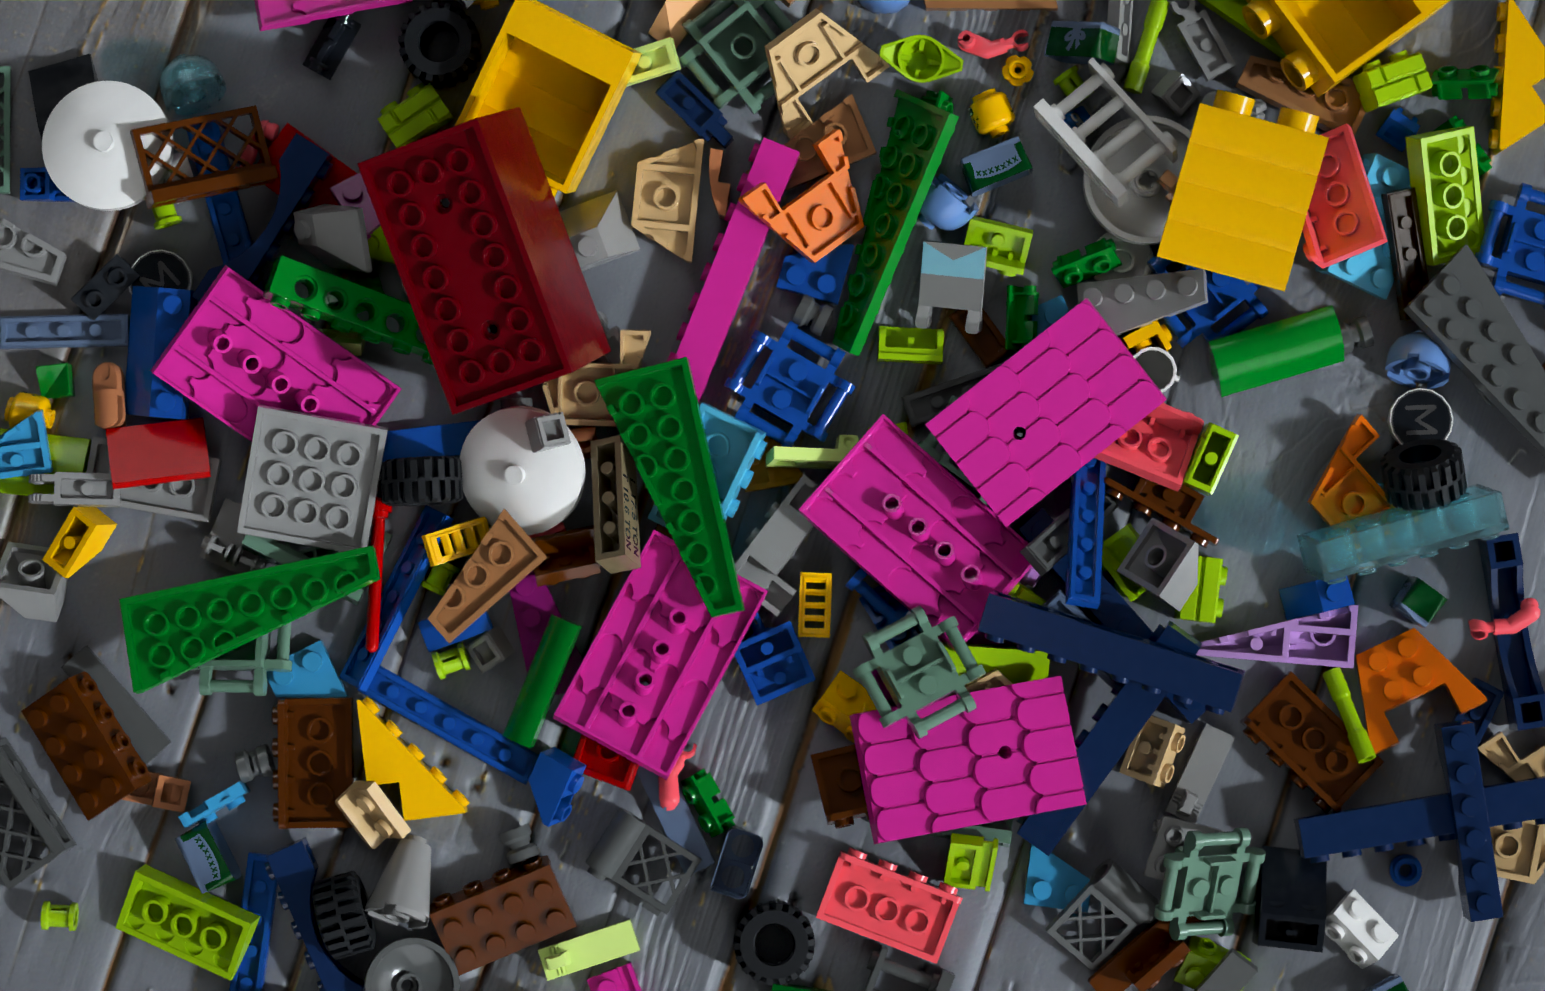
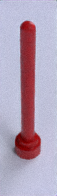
[365,497,392,653]

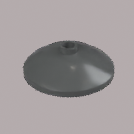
[363,938,460,991]

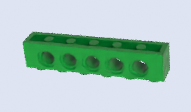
[263,255,434,366]

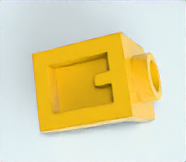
[1121,320,1173,353]

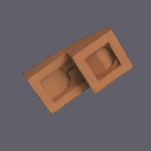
[709,148,731,219]
[122,771,191,813]

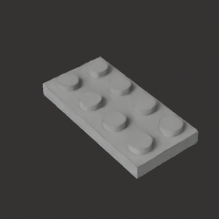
[86,437,222,523]

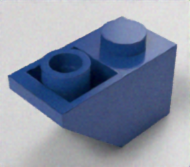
[529,747,587,827]

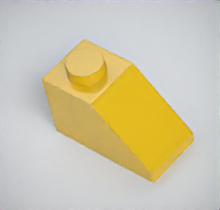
[42,506,117,578]

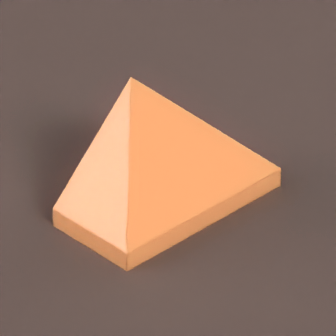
[648,0,711,49]

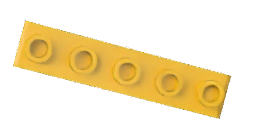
[1488,0,1545,155]
[356,696,470,821]

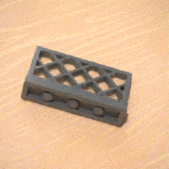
[0,738,77,890]

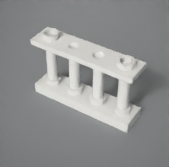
[1033,57,1178,208]

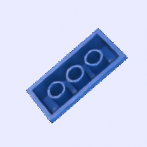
[125,286,197,419]

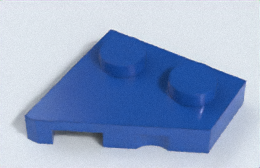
[776,244,855,306]

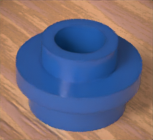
[1389,854,1422,887]

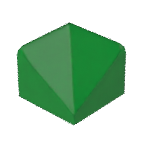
[36,363,75,399]

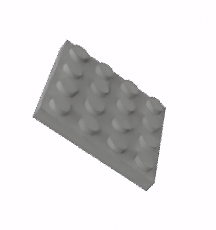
[237,404,388,552]

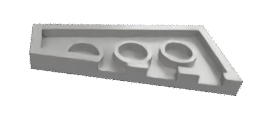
[0,218,67,286]
[1077,269,1208,336]

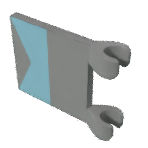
[915,241,988,334]

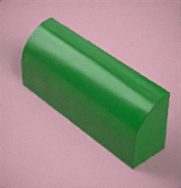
[1208,305,1345,397]
[502,614,583,748]

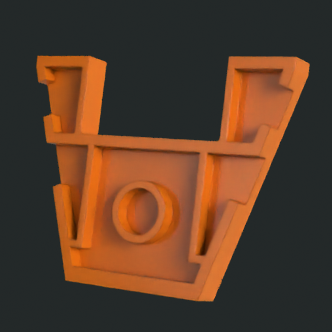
[738,129,864,263]
[1307,414,1442,550]
[1355,628,1487,755]

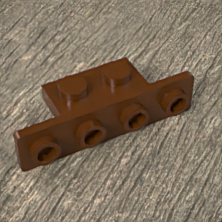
[1104,477,1220,548]
[531,525,601,587]
[1088,916,1204,991]

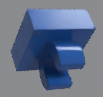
[1375,107,1420,152]

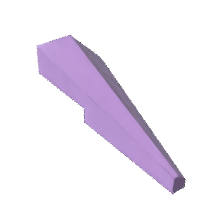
[1196,605,1358,669]

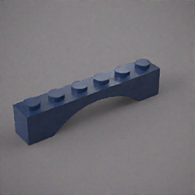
[192,133,333,301]
[1478,533,1545,731]
[1434,719,1504,922]
[264,837,364,991]

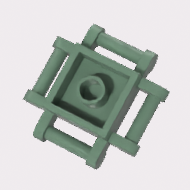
[679,0,793,114]
[852,605,986,739]
[189,622,292,696]
[1154,827,1266,941]

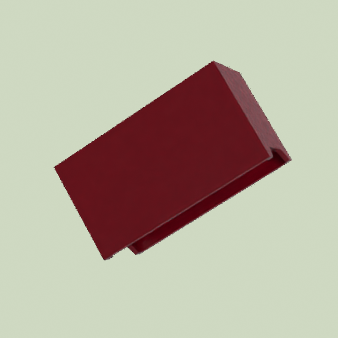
[357,107,611,415]

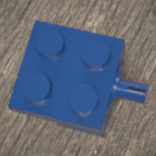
[735,611,816,706]

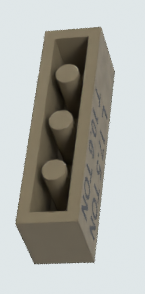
[590,435,641,574]

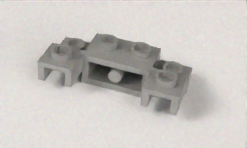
[735,474,819,617]

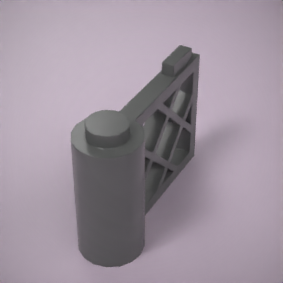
[585,807,702,916]
[1045,859,1159,971]

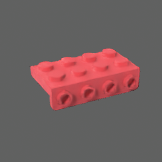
[1302,123,1388,269]
[1094,402,1204,492]
[816,847,963,964]

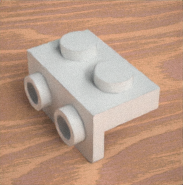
[1325,889,1399,969]

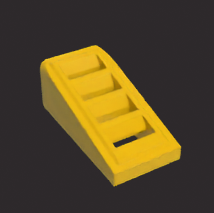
[421,516,490,567]
[798,572,832,638]

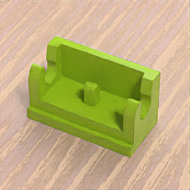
[877,326,944,365]

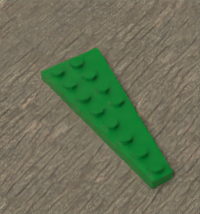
[832,89,959,356]
[595,357,745,618]
[119,546,380,694]

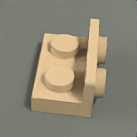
[1119,716,1186,789]
[335,780,411,849]

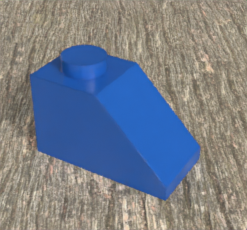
[1278,573,1355,621]

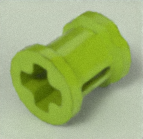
[1053,65,1094,105]
[152,204,182,229]
[421,562,460,596]
[431,642,472,680]
[41,901,79,931]

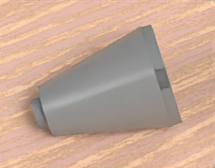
[365,835,431,929]

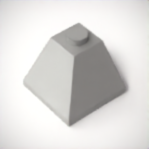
[560,190,640,272]
[293,204,372,273]
[1117,517,1199,612]
[0,542,68,622]

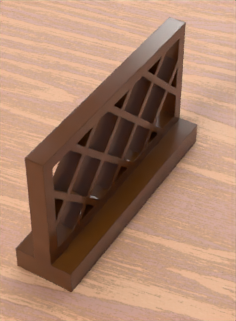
[130,105,279,209]

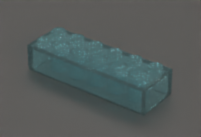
[1297,484,1509,584]

